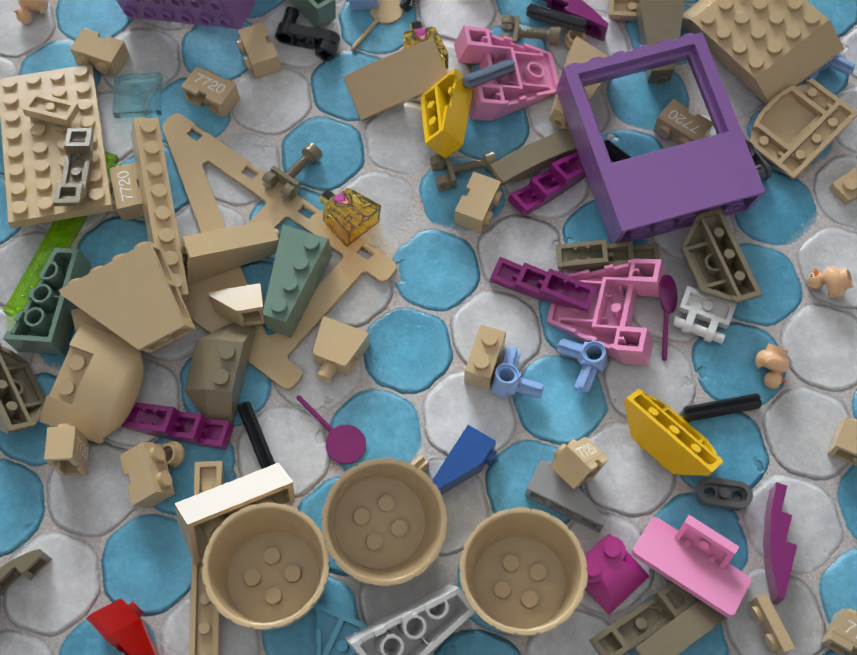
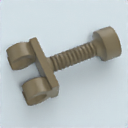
[499,15,561,46]
[262,143,323,202]
[430,151,496,191]

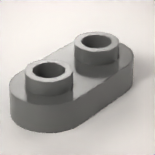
[695,477,753,511]

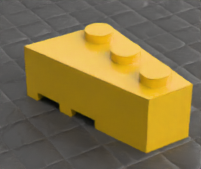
[420,68,473,159]

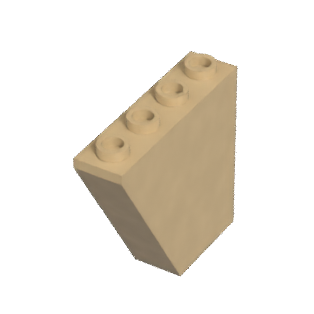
[59,241,195,353]

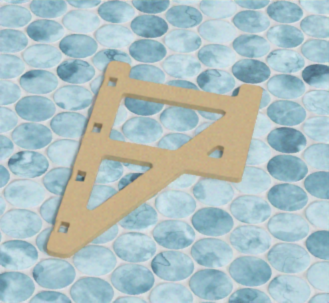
[162,113,397,391]

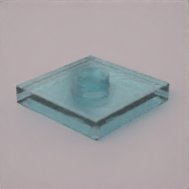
[113,72,163,118]

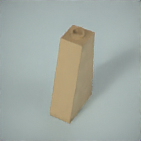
[548,36,608,130]
[181,219,280,285]

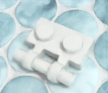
[672,286,737,344]

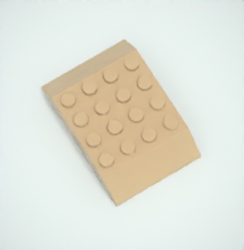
[682,0,844,105]

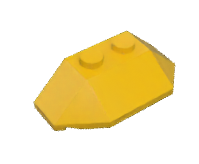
[624,389,723,476]

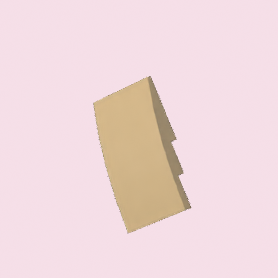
[343,38,447,121]

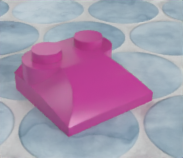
[585,533,649,615]

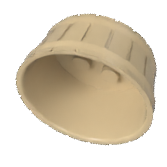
[321,458,447,586]
[202,502,330,630]
[459,507,588,636]

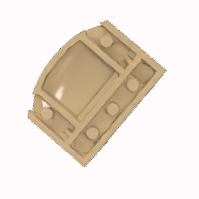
[749,79,857,180]
[39,323,145,444]

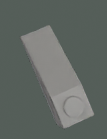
[525,460,605,533]

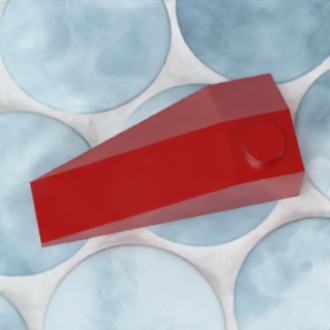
[86,598,160,655]

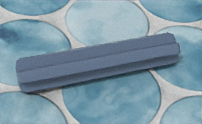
[462,60,515,89]

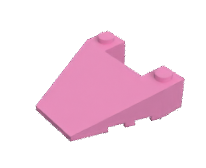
[454,26,559,121]
[547,258,667,366]

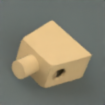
[312,316,370,383]

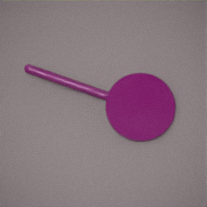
[659,275,678,361]
[296,395,366,464]

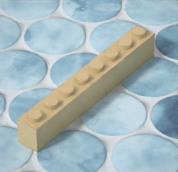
[131,118,189,305]

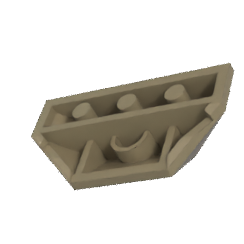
[681,208,762,304]
[184,324,256,425]
[0,343,45,434]

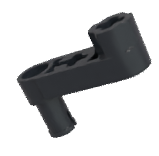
[275,6,341,61]

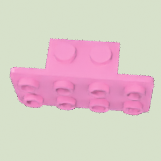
[631,515,751,618]

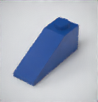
[432,425,497,495]

